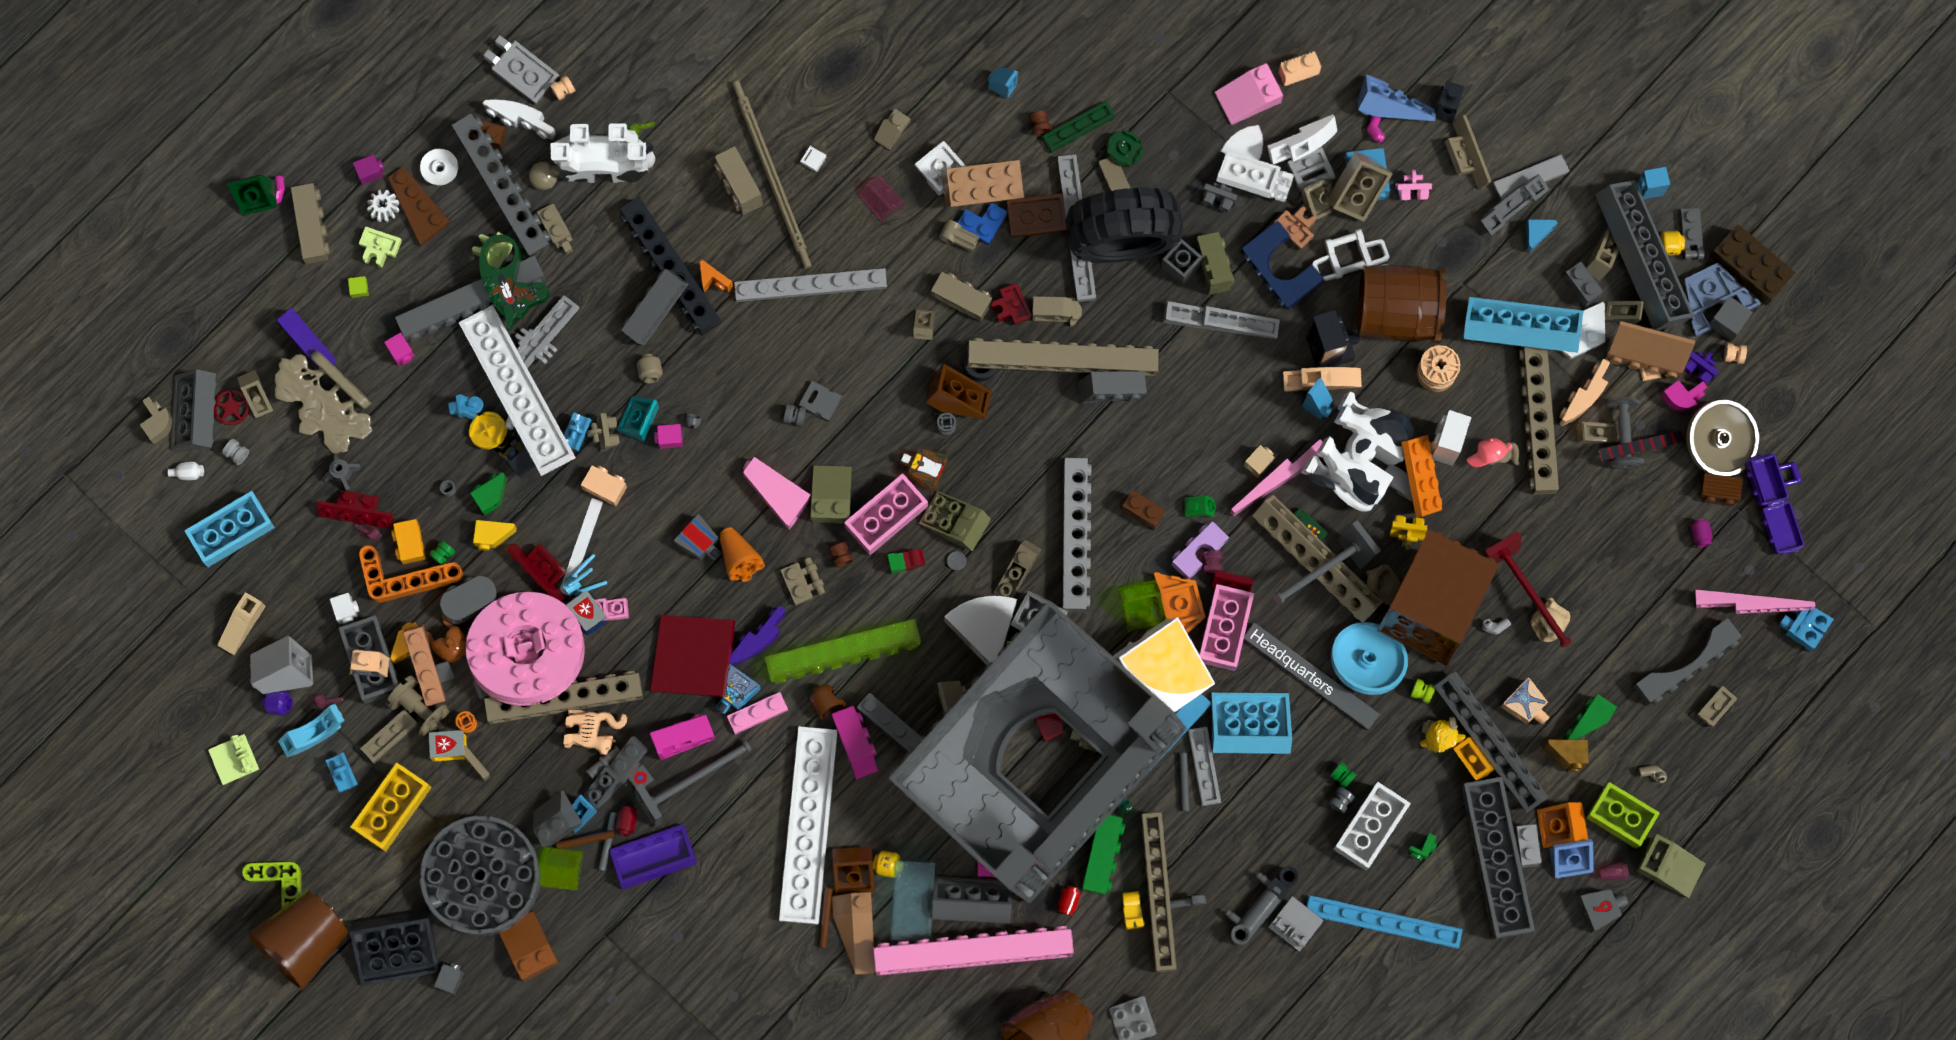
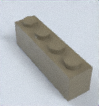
[291,183,330,264]

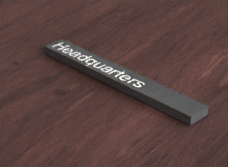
[1243,623,1380,730]

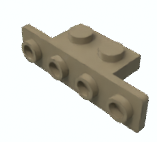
[1445,115,1491,189]

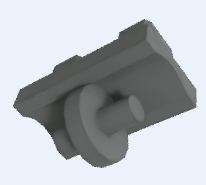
[1202,182,1238,213]

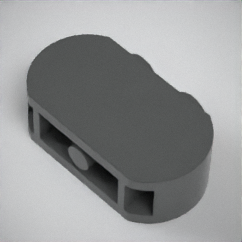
[440,576,497,625]

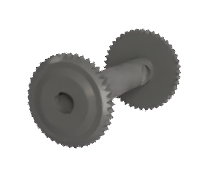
[1606,397,1644,469]

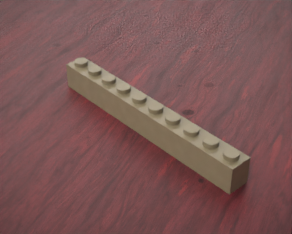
[967,338,1158,376]

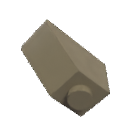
[238,370,273,418]

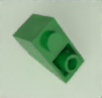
[470,473,507,516]

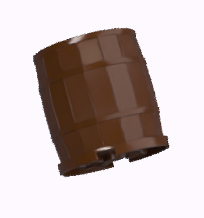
[1357,264,1447,343]

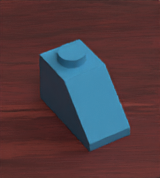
[987,67,1018,99]

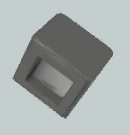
[435,661,454,683]

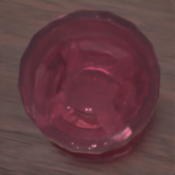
[1204,551,1223,573]

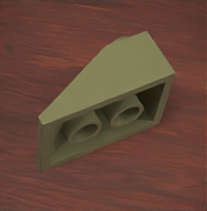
[811,466,852,523]

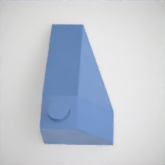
[1357,74,1436,121]

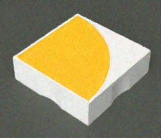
[1112,617,1215,712]

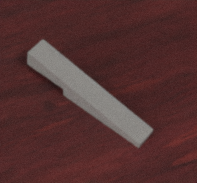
[1162,301,1280,339]

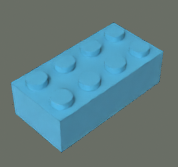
[185,491,275,567]

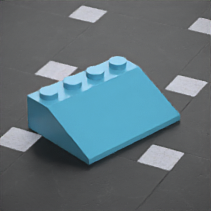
[1211,693,1292,754]

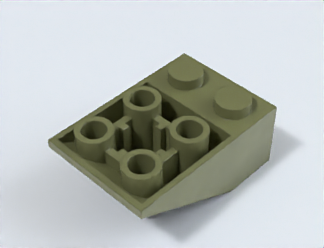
[919,491,991,551]
[1636,834,1705,898]

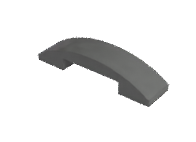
[1480,174,1550,236]

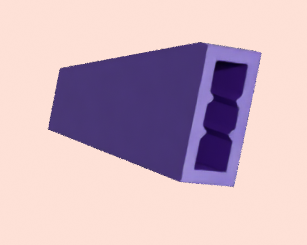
[276,308,337,370]

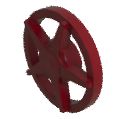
[214,390,250,425]

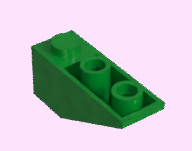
[1563,694,1617,740]

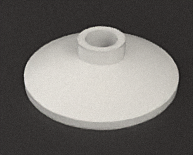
[420,149,458,185]

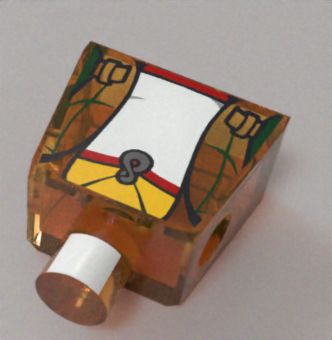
[901,449,949,492]

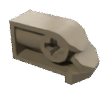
[1032,296,1082,327]

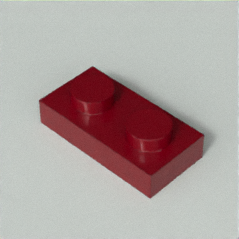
[1212,570,1253,592]

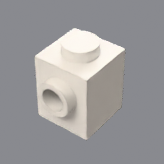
[330,593,359,625]

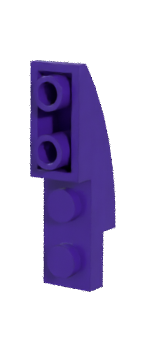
[730,606,786,666]

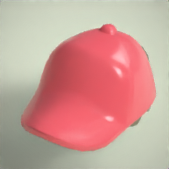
[1466,438,1520,467]

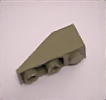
[994,540,1042,598]

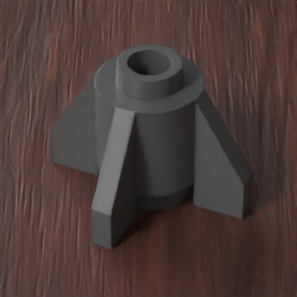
[323,454,361,491]

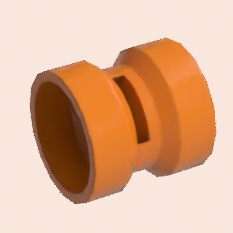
[456,711,477,733]

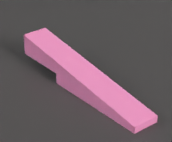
[1230,440,1322,517]
[1695,590,1815,614]

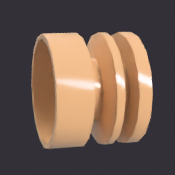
[1416,345,1460,392]

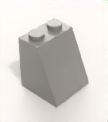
[250,635,313,694]

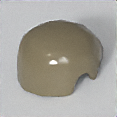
[529,162,557,191]

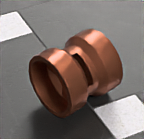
[1029,111,1052,135]
[829,542,853,568]

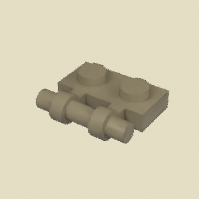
[781,558,826,606]

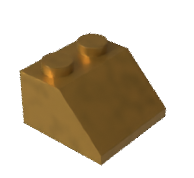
[1542,740,1589,772]

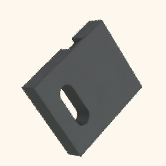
[799,381,842,422]

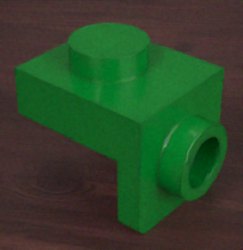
[1185,495,1216,518]
[1407,833,1437,861]

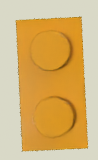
[391,519,426,565]
[1453,737,1495,781]

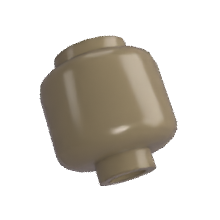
[636,354,663,384]

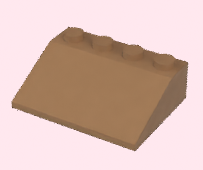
[1605,321,1695,379]

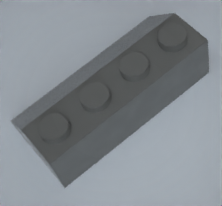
[171,369,216,451]
[932,876,1012,924]

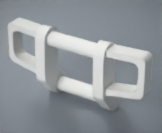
[1312,229,1390,281]

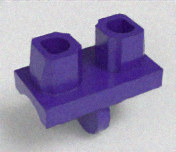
[1684,351,1719,384]

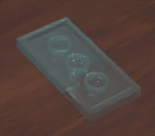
[891,861,935,942]

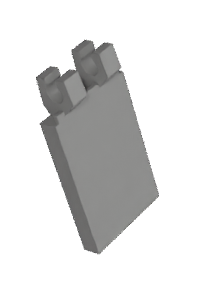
[484,36,559,105]

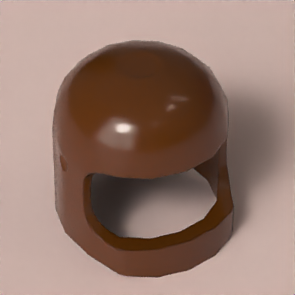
[809,684,846,719]

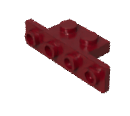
[317,490,394,529]
[506,544,567,602]

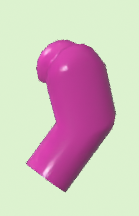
[1367,115,1385,143]
[274,176,285,204]

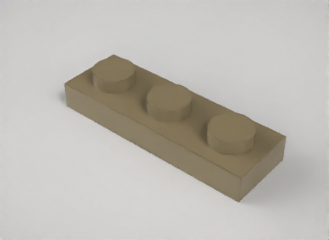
[360,709,418,764]

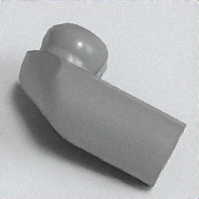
[1482,617,1511,635]

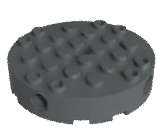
[420,816,541,936]

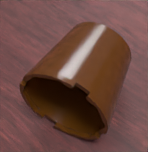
[247,890,348,990]

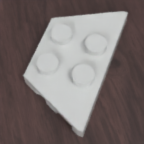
[1562,302,1605,359]

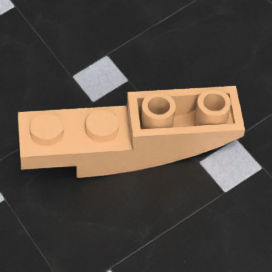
[1559,359,1610,426]
[1283,367,1362,392]

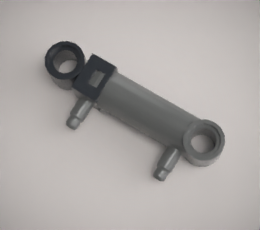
[1225,866,1299,946]

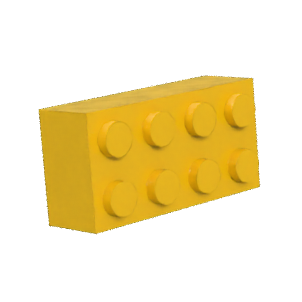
[351,763,432,852]

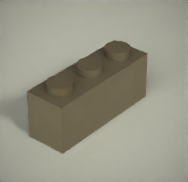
[931,272,992,322]

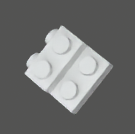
[915,141,966,196]

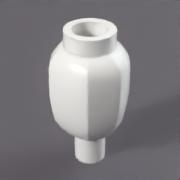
[168,462,204,480]

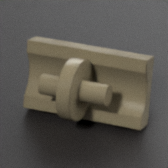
[587,413,620,452]

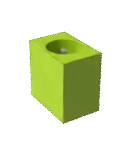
[348,276,369,298]

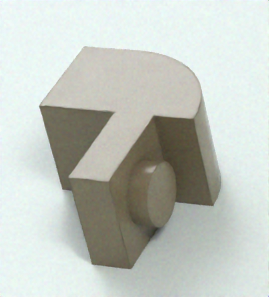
[140,397,172,444]

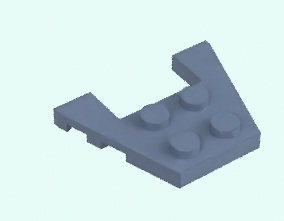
[1683,263,1761,337]

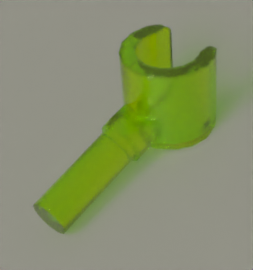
[630,121,655,136]

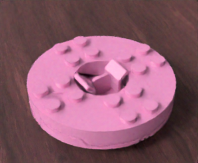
[466,592,585,706]

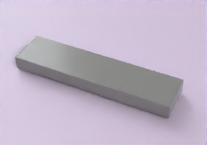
[1493,155,1569,200]
[1188,727,1221,806]

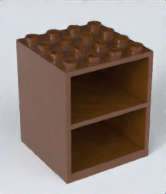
[1377,529,1499,666]

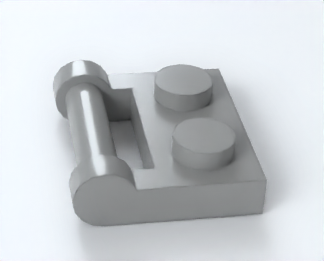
[1287,148,1335,193]

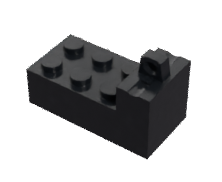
[1306,310,1360,368]

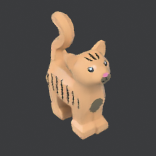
[564,710,627,755]

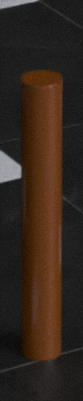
[556,830,615,850]
[819,888,833,948]

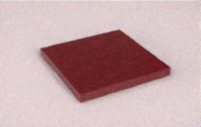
[651,615,735,697]

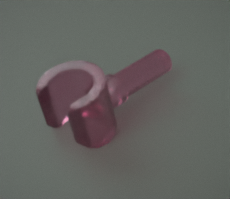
[355,524,382,541]
[315,694,343,708]

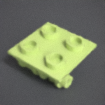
[208,734,259,785]

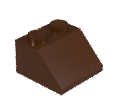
[832,846,875,895]

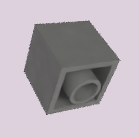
[1161,239,1203,285]
[1709,296,1753,342]

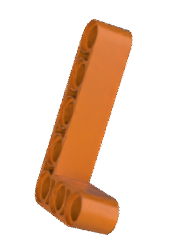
[359,546,463,603]

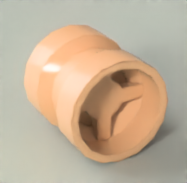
[550,75,575,101]
[1724,343,1747,364]

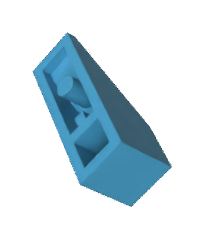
[1302,378,1334,420]

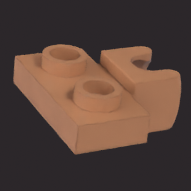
[1274,207,1317,250]

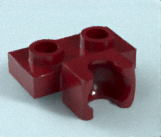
[990,283,1032,325]

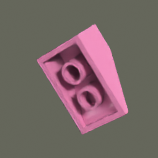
[1215,63,1283,125]

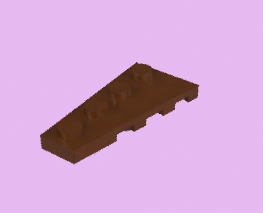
[388,167,451,247]

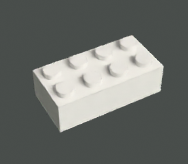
[1333,782,1411,871]

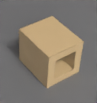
[1244,445,1275,478]

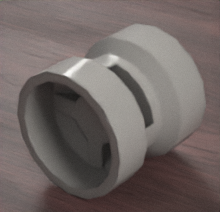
[222,439,249,465]

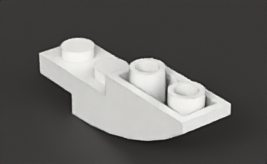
[483,100,556,140]
[1268,115,1337,164]

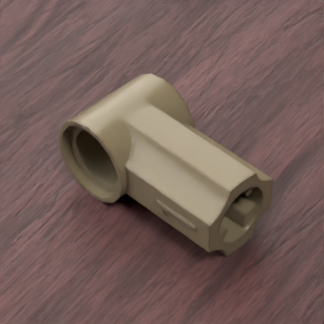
[939,220,979,252]

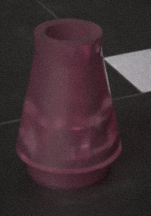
[1600,861,1629,881]

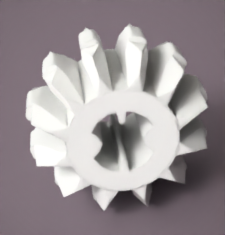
[367,190,399,222]

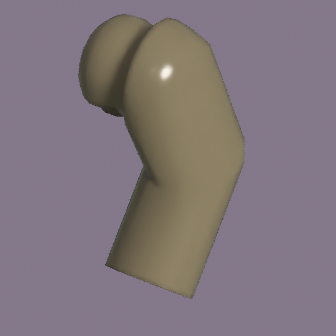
[1638,765,1667,783]

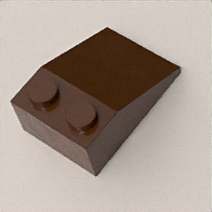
[926,364,991,419]

